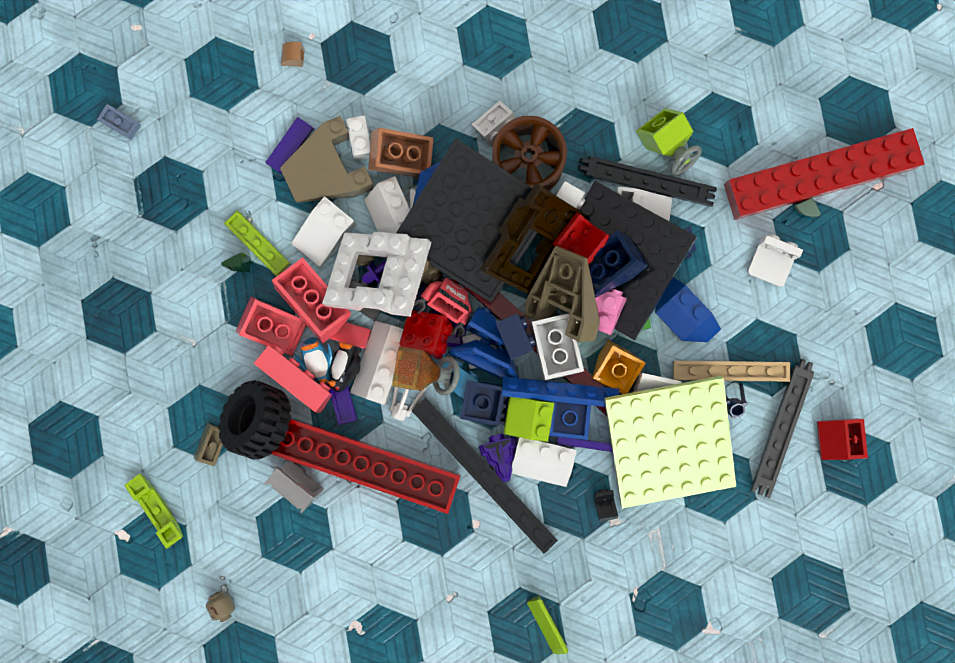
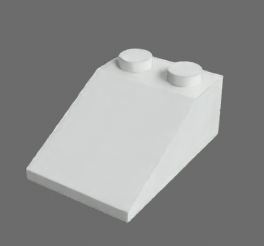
[291,196,357,268]

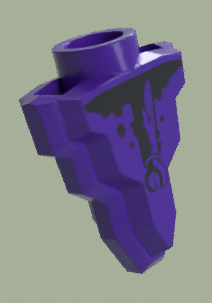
[479,434,517,482]

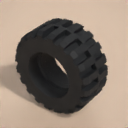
[218,380,291,460]

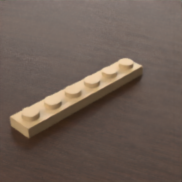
[673,361,790,382]

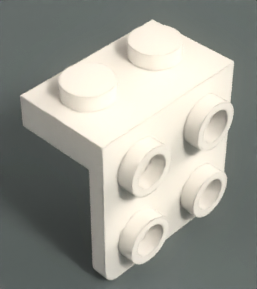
[748,234,803,287]

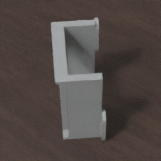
[263,460,324,513]

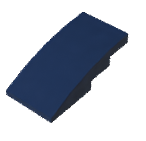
[460,380,509,426]

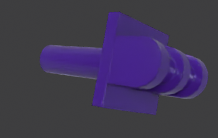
[362,260,387,283]

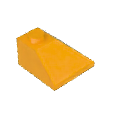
[592,340,646,394]

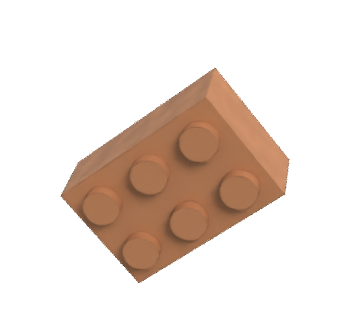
[368,128,433,178]

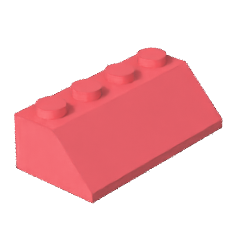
[272,257,351,344]
[253,345,332,413]

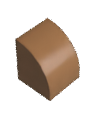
[281,42,305,67]

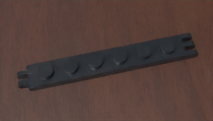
[577,156,717,207]

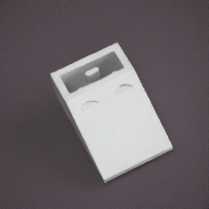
[615,186,672,221]

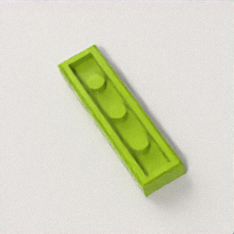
[224,210,291,276]

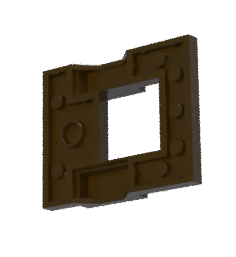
[481,183,587,294]

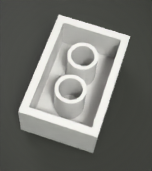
[531,313,584,381]

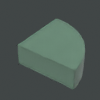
[794,198,821,218]

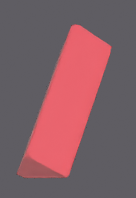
[329,322,371,348]

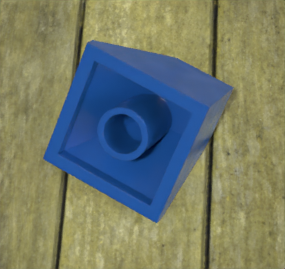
[465,307,503,348]

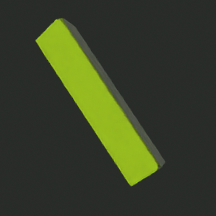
[527,595,568,654]

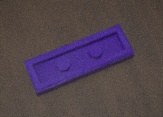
[265,117,314,174]
[556,437,612,452]

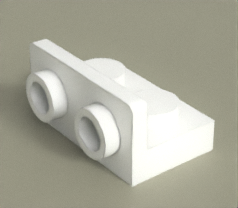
[471,101,516,147]

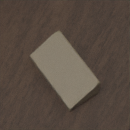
[194,423,223,466]

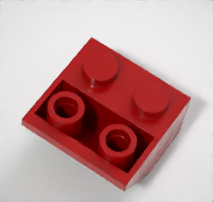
[817,418,868,460]

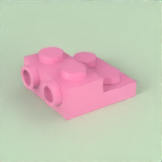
[595,289,627,335]

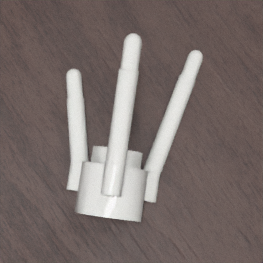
[390,381,426,421]

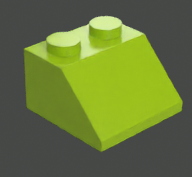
[503,397,554,442]

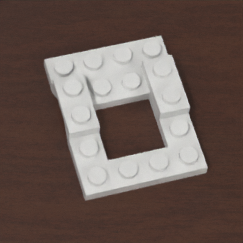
[322,232,431,317]

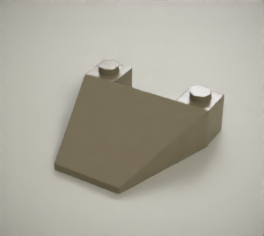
[280,115,373,203]
[524,246,600,342]

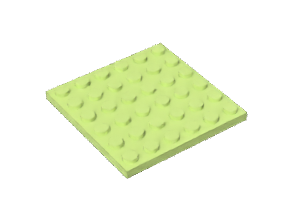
[604,376,736,508]

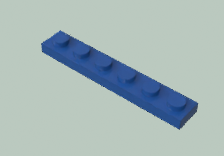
[502,376,620,407]

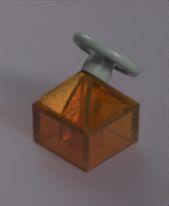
[392,346,460,395]

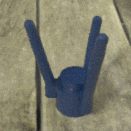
[726,383,748,419]

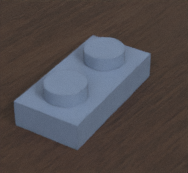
[97,104,141,140]

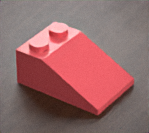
[236,297,306,356]

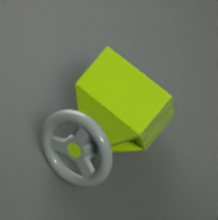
[636,108,702,175]

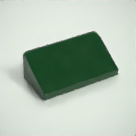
[221,253,251,272]

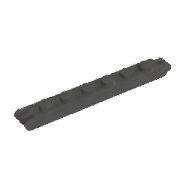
[750,359,814,498]

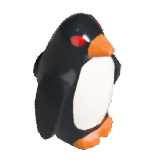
[327,342,362,392]

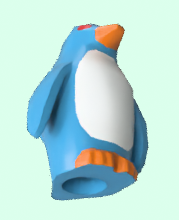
[295,337,333,385]

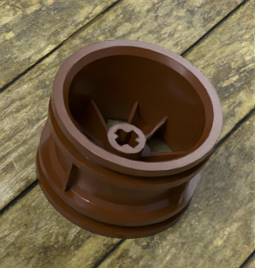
[492,116,567,191]

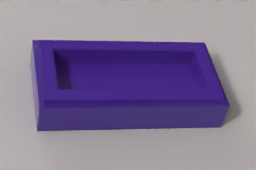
[329,385,358,426]

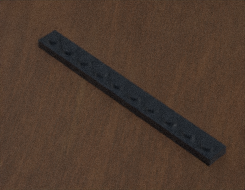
[412,398,558,554]

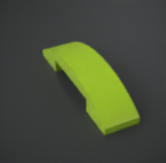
[124,474,183,549]

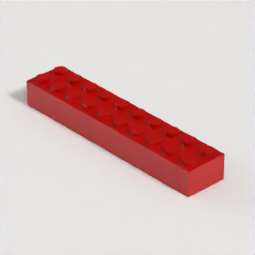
[724,128,925,220]
[271,418,461,514]

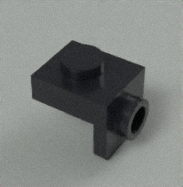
[594,489,618,522]

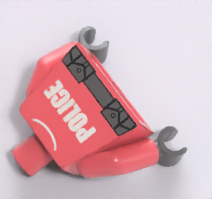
[413,278,472,338]

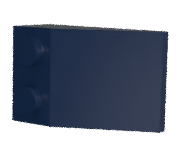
[588,230,648,298]

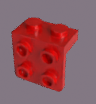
[552,213,609,264]
[399,310,452,359]

